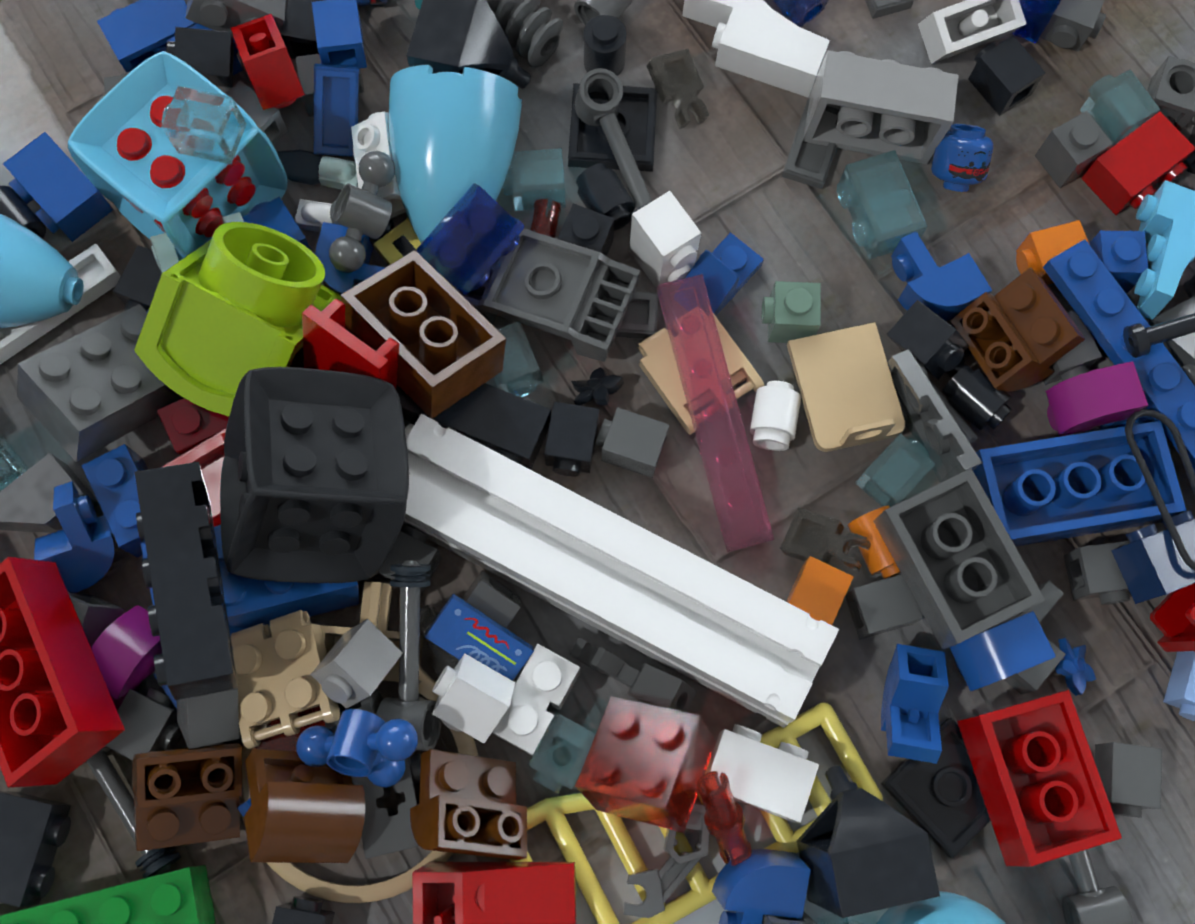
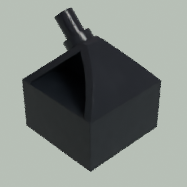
[406,0,531,89]
[797,765,940,918]

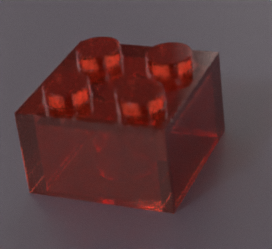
[575,697,716,833]

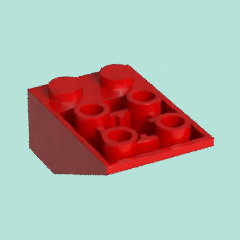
[412,862,576,924]

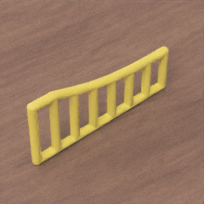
[510,702,883,924]

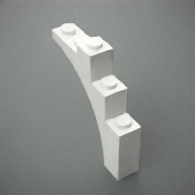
[682,0,830,98]

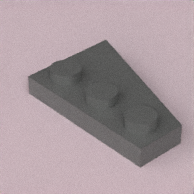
[888,349,982,483]

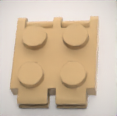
[638,307,764,435]
[231,610,340,749]

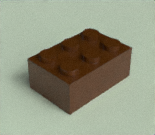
[341,250,506,419]

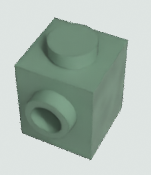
[761,281,821,343]

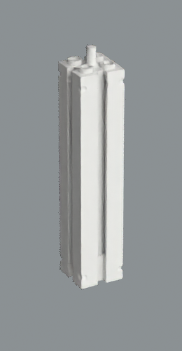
[403,414,839,728]

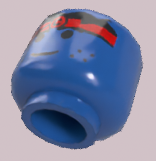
[931,124,993,192]

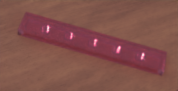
[656,274,774,552]

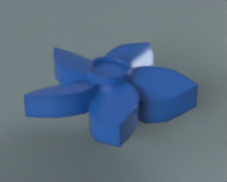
[1055,638,1096,696]

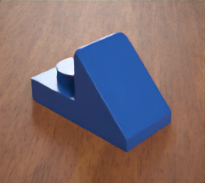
[673,232,764,318]

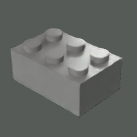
[802,50,959,165]

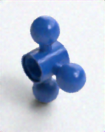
[296,709,418,787]

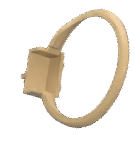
[240,582,478,903]

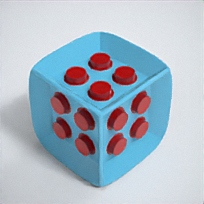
[68,51,288,261]

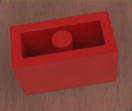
[231,13,305,110]
[1081,111,1195,215]

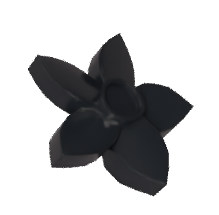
[571,367,624,406]

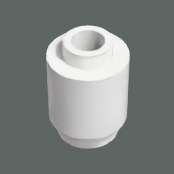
[750,381,801,451]

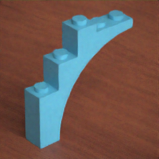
[1134,180,1195,320]

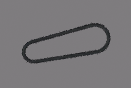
[1125,409,1195,571]

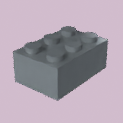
[17,304,184,462]
[873,468,1045,650]

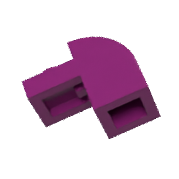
[1045,361,1148,437]
[91,605,162,711]

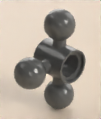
[329,151,395,273]

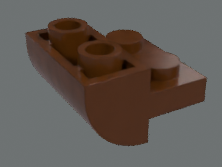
[951,267,1085,392]
[132,743,242,851]
[244,749,365,863]
[410,749,527,860]

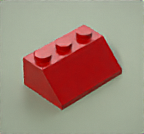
[957,690,1122,867]

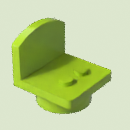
[134,222,341,416]

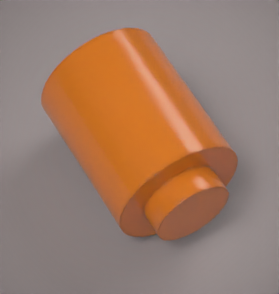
[847,505,901,579]

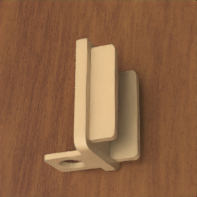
[787,322,905,452]

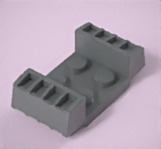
[455,222,641,362]

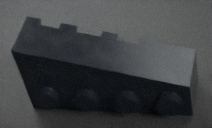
[134,462,238,700]

